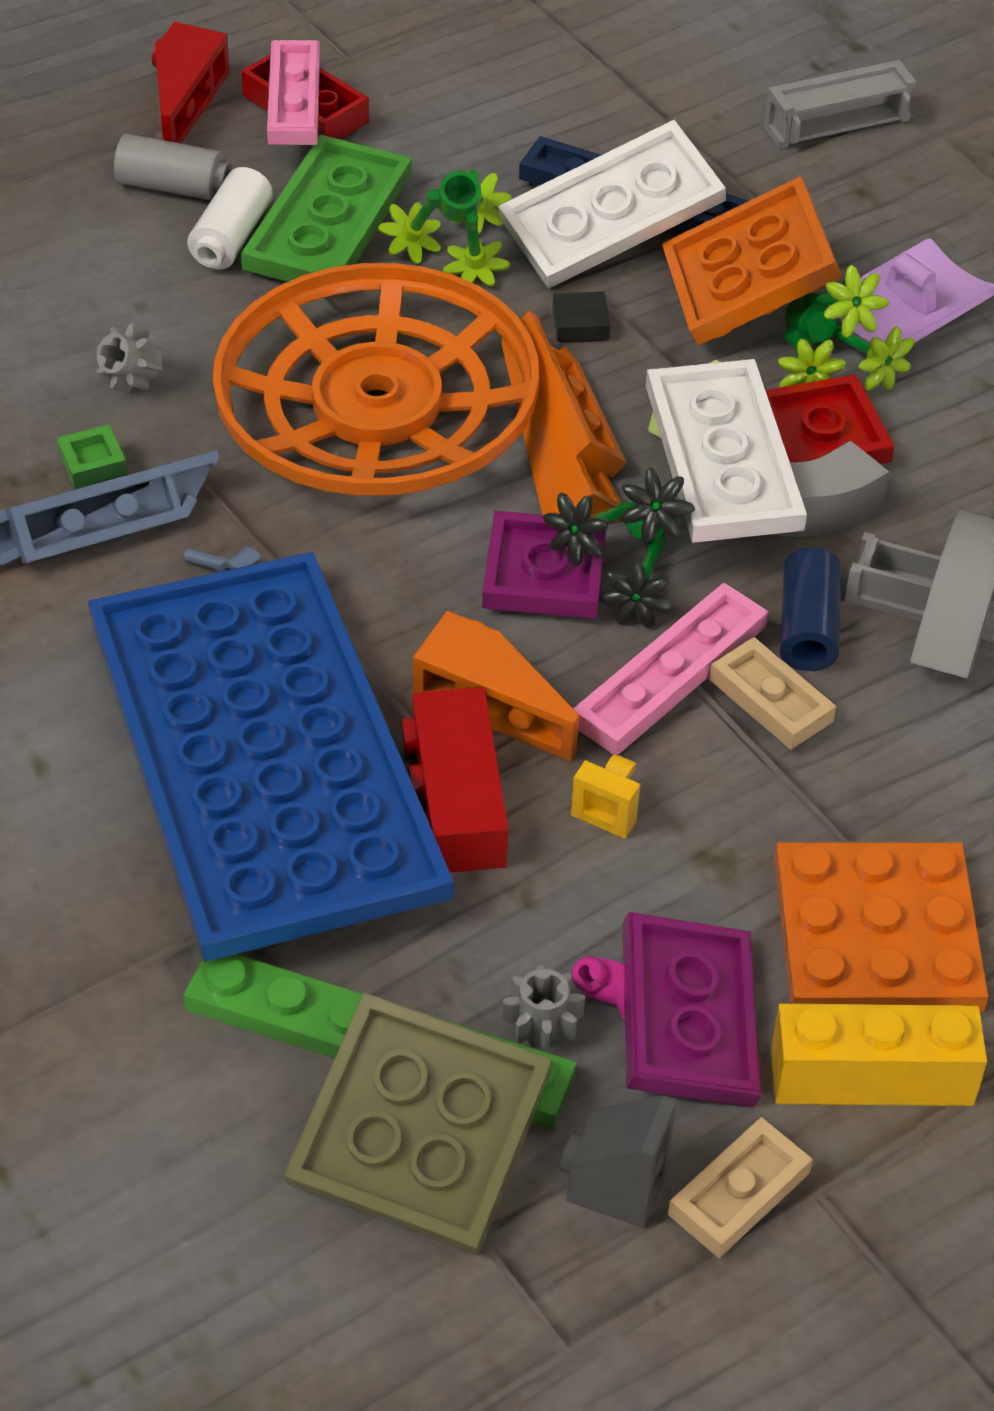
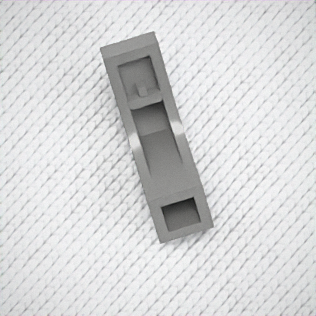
[774,441,889,537]
[910,510,994,679]

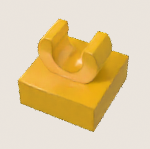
[571,754,640,839]

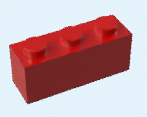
[401,687,509,873]

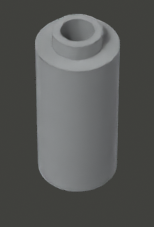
[114,133,232,201]

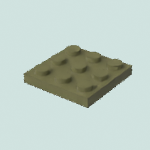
[284,992,553,1255]

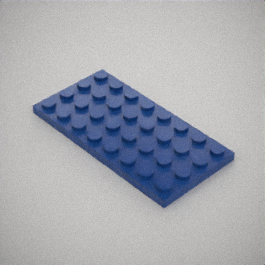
[88,552,454,962]

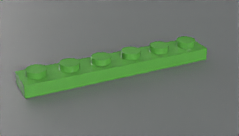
[183,954,577,1130]

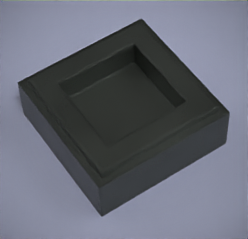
[552,291,611,342]

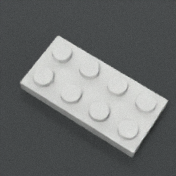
[498,120,726,289]
[646,359,807,543]

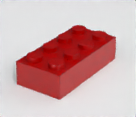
[241,54,369,140]

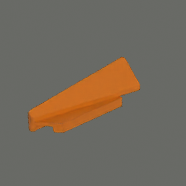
[501,310,627,524]

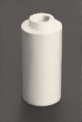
[187,167,273,270]

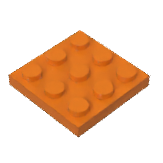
[662,176,843,346]
[774,842,988,1012]

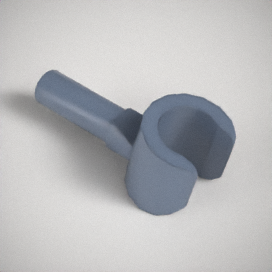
[184,547,261,572]

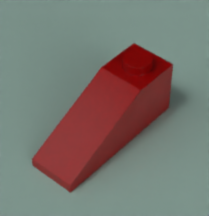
[152,21,230,144]

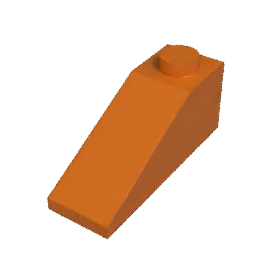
[413,610,579,762]

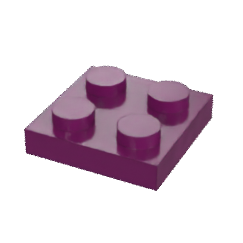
[482,510,606,619]

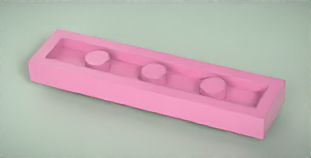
[573,582,769,755]

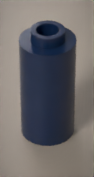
[780,547,841,672]

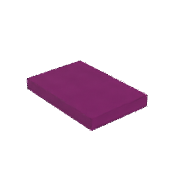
[622,912,762,1107]

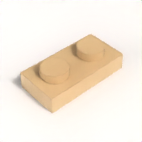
[709,637,837,750]
[668,1117,813,1259]

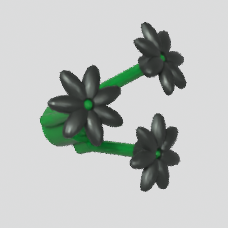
[543,467,695,629]

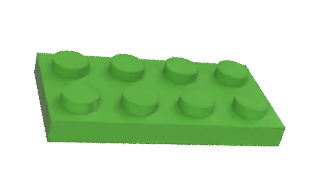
[241,135,412,282]

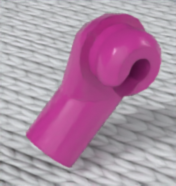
[571,956,625,1024]

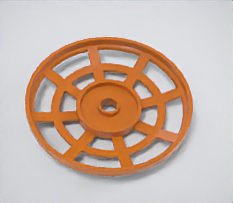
[213,263,539,496]

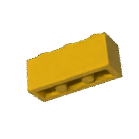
[771,1004,987,1106]

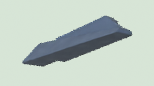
[0,450,219,566]

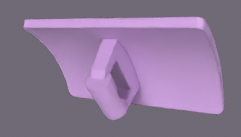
[829,238,994,343]

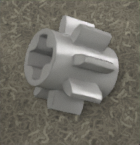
[97,323,163,393]
[502,965,585,1051]

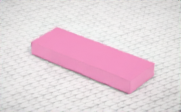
[267,40,320,145]

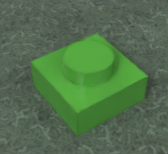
[56,424,128,490]

